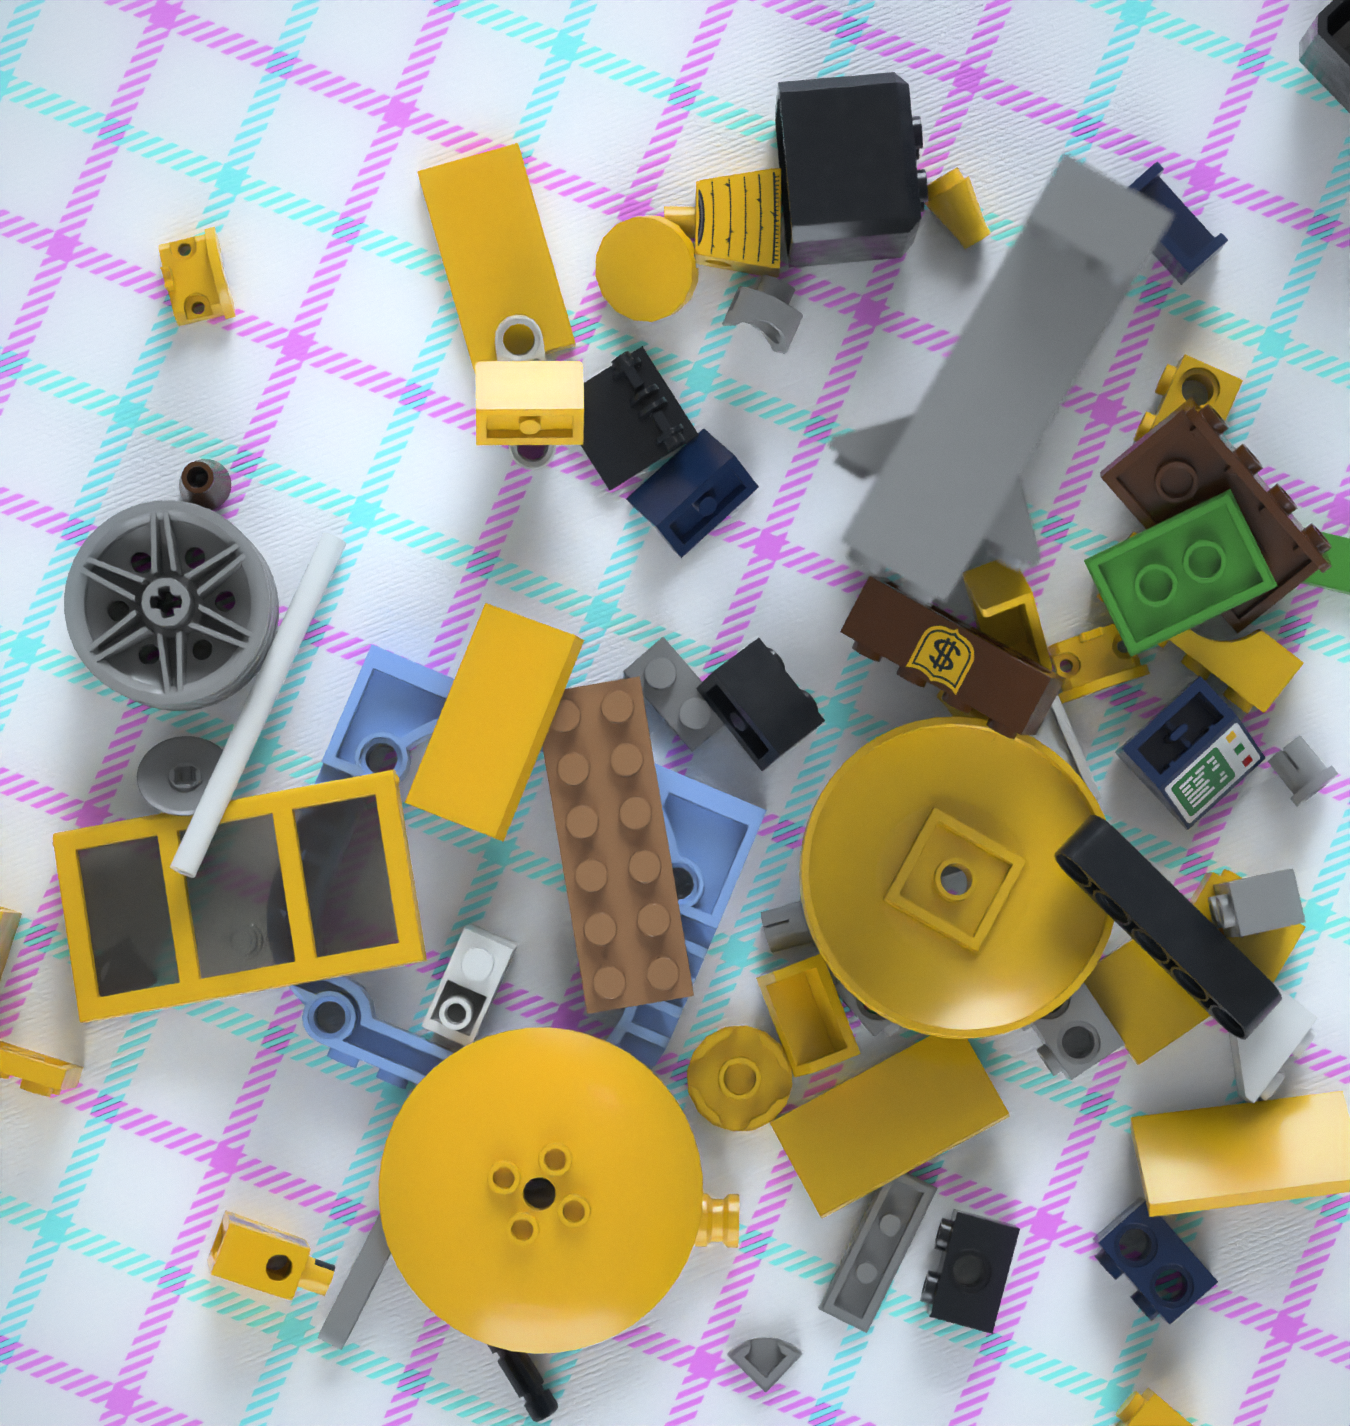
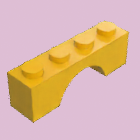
[1096,531,1304,714]

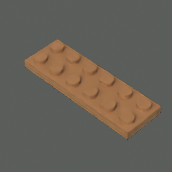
[542,676,694,1014]

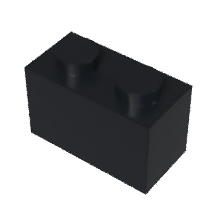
[696,637,825,771]

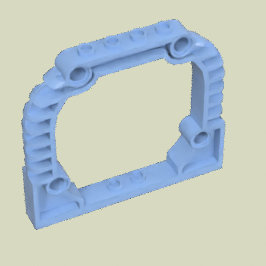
[267,644,767,1089]

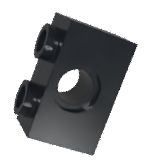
[920,1208,1020,1334]

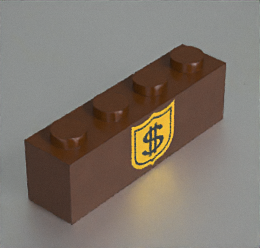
[840,575,1066,739]

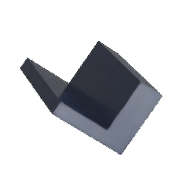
[626,428,759,558]

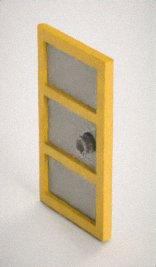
[52,769,427,1023]

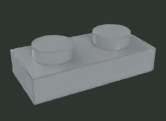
[623,637,724,752]

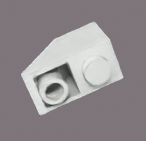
[421,923,518,1046]
[1229,982,1319,1103]

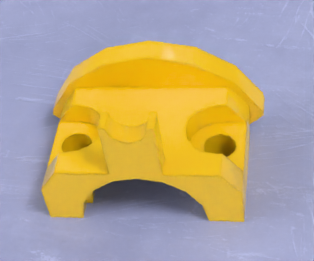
[158,227,236,326]
[1047,623,1150,704]

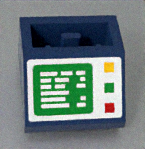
[1115,676,1266,830]

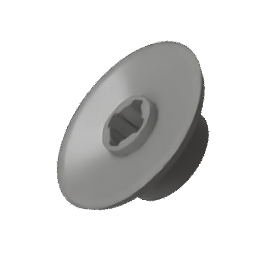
[137,736,223,816]

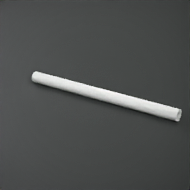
[170,532,347,878]

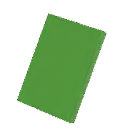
[1084,489,1277,657]

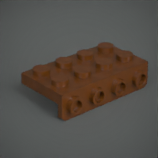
[1100,397,1332,634]

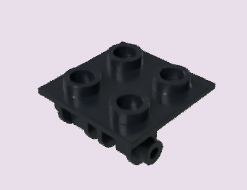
[580,346,699,491]

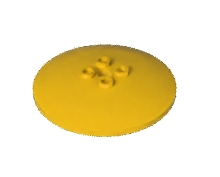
[799,716,1114,1039]
[378,1027,703,1353]

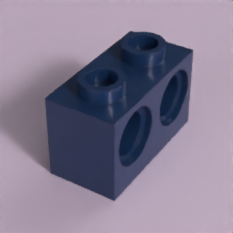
[1092,1197,1218,1325]

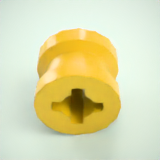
[695,1193,740,1248]

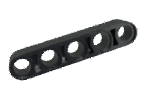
[1054,815,1282,1040]

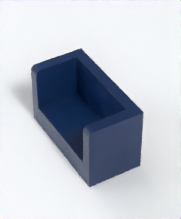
[1127,161,1228,285]

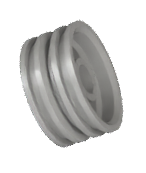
[64,500,279,711]

